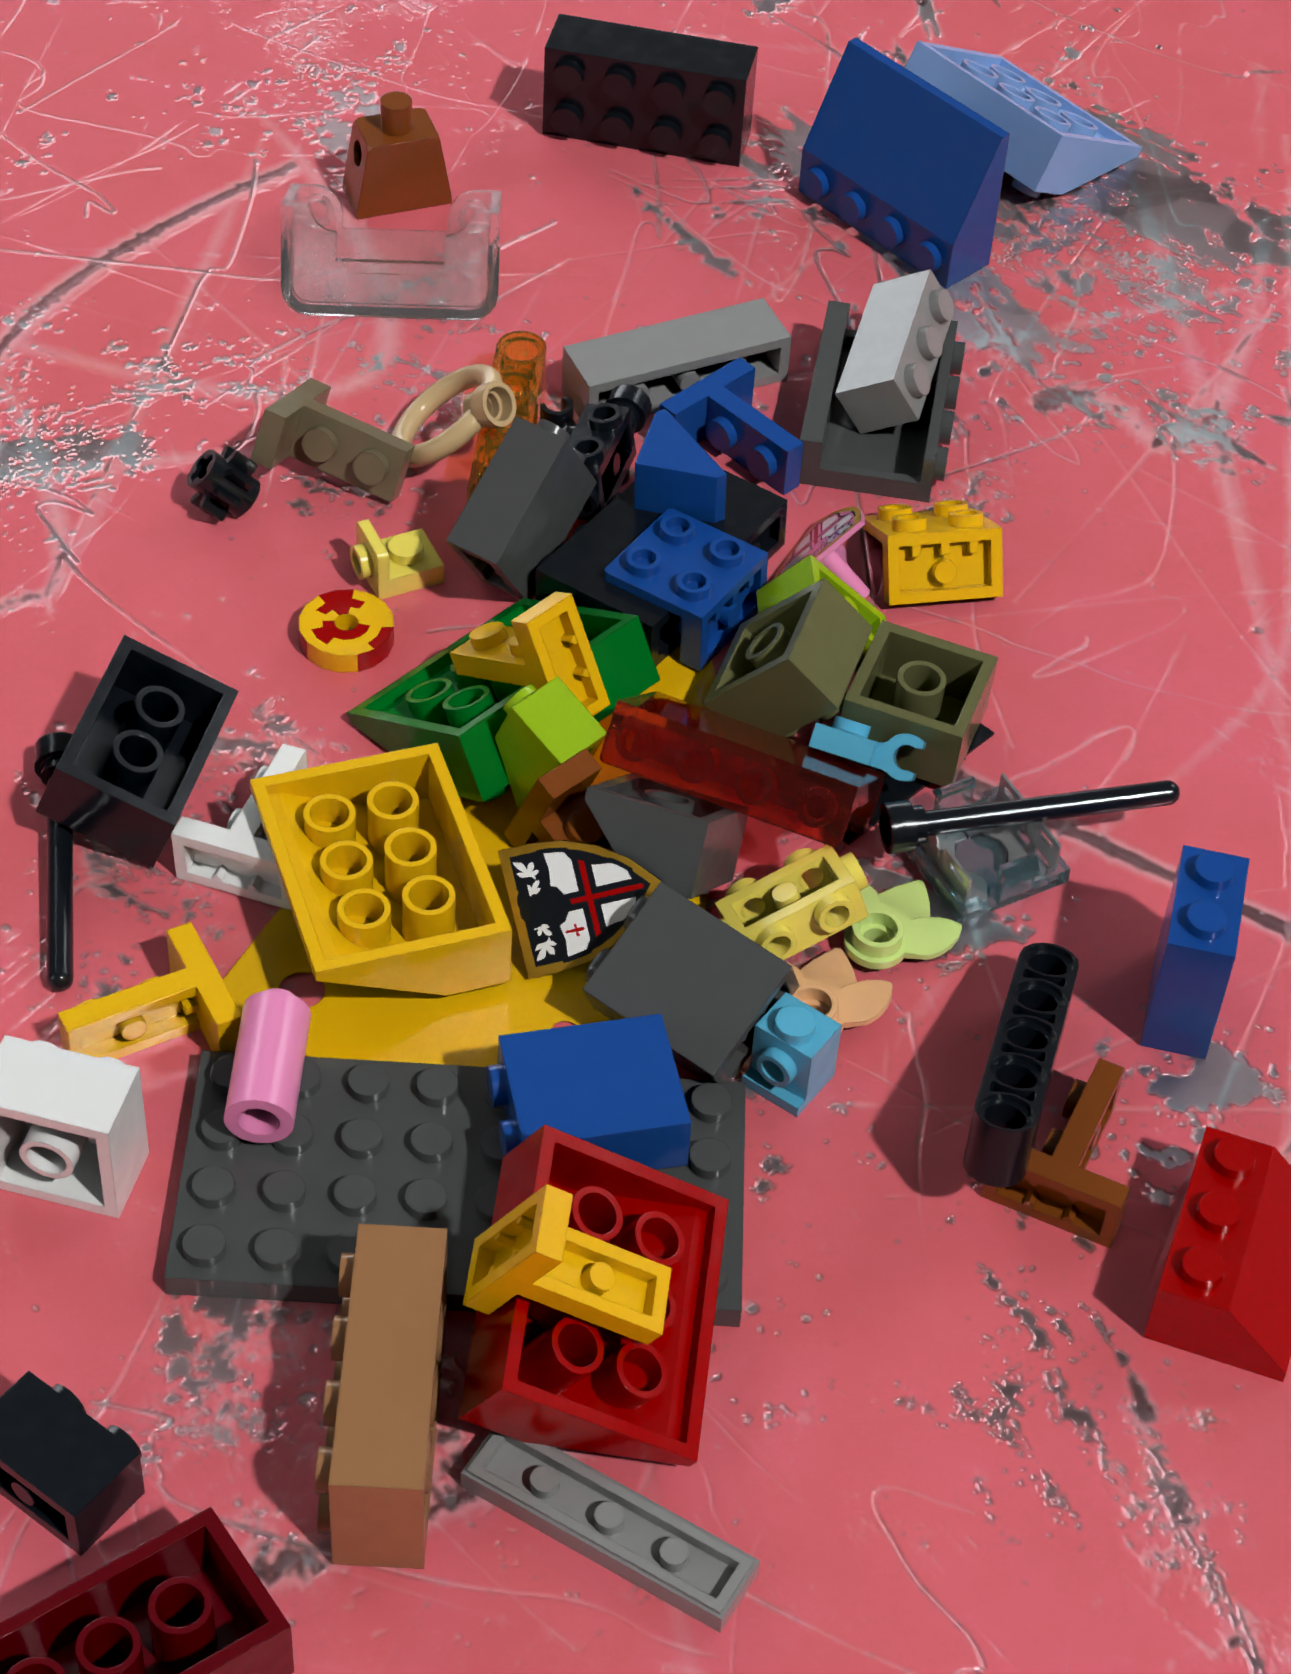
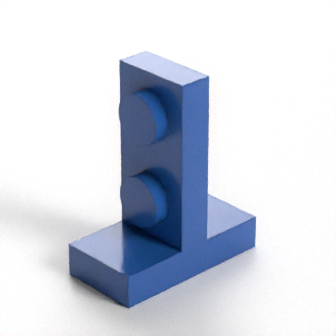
[659,357,804,495]

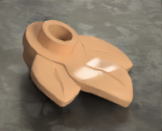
[785,948,893,1032]

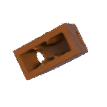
[343,91,452,220]

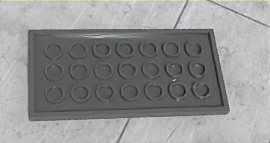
[164,1050,746,1327]

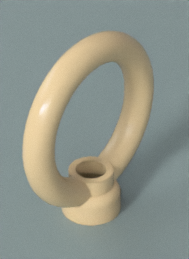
[391,364,517,468]

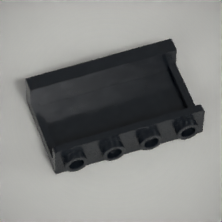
[533,470,788,666]

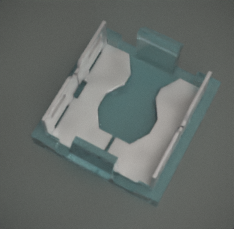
[906,773,1071,923]

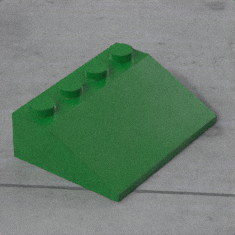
[347,598,660,802]

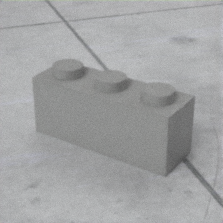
[835,269,955,434]

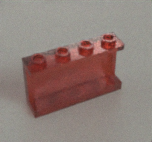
[600,691,887,847]

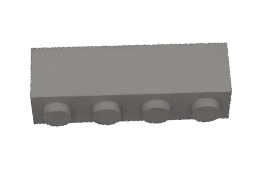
[561,298,792,418]

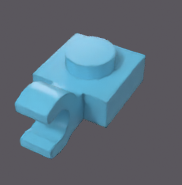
[809,715,927,782]

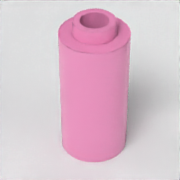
[224,988,311,1143]

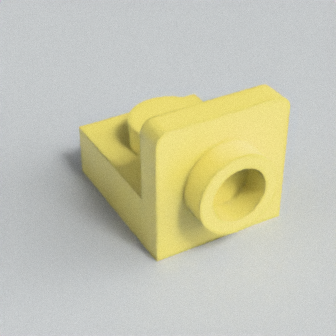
[350,519,444,600]

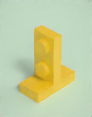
[449,591,610,716]
[58,922,242,1059]
[463,1184,672,1345]

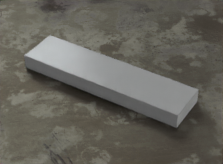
[461,1431,760,1632]

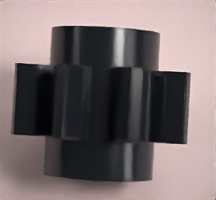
[187,445,260,521]

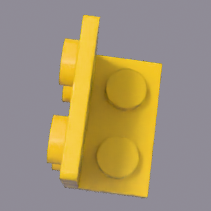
[862,500,1003,606]

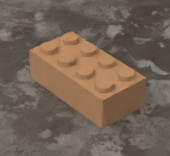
[315,1224,448,1569]

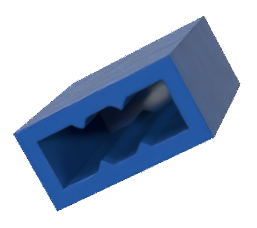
[1140,845,1250,1059]
[486,1013,692,1170]

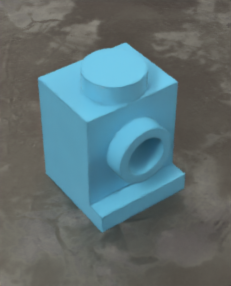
[742,992,842,1117]

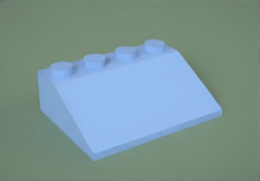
[905,41,1143,198]

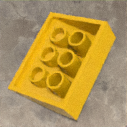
[250,742,512,996]

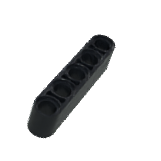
[963,943,1079,1188]

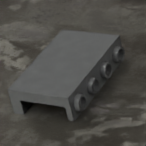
[799,300,966,503]

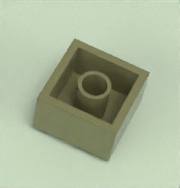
[703,578,873,752]
[841,620,998,789]

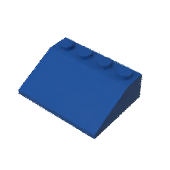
[798,38,1010,289]

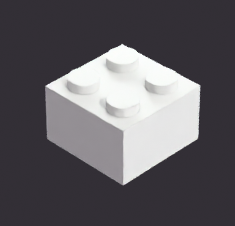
[0,1035,149,1218]

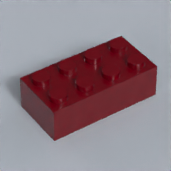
[0,1507,294,1674]

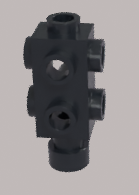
[568,384,652,522]

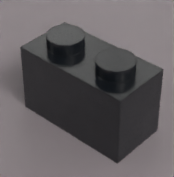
[0,1371,145,1556]

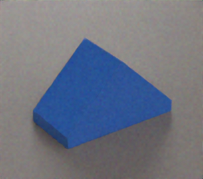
[634,409,727,523]

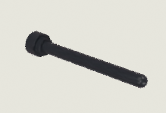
[34,732,74,992]
[879,780,1180,854]

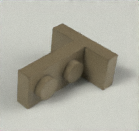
[251,378,415,502]

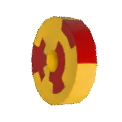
[299,589,394,673]

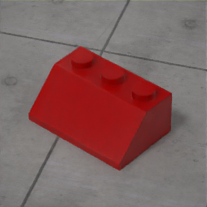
[1143,1126,1291,1382]

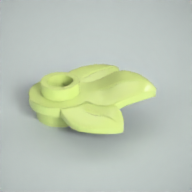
[843,880,962,969]

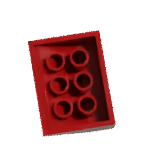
[458,1124,729,1466]

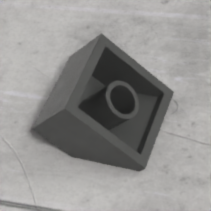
[585,773,750,899]

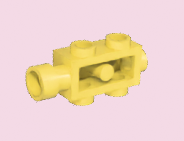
[715,843,869,961]

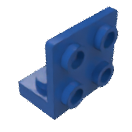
[604,508,768,671]

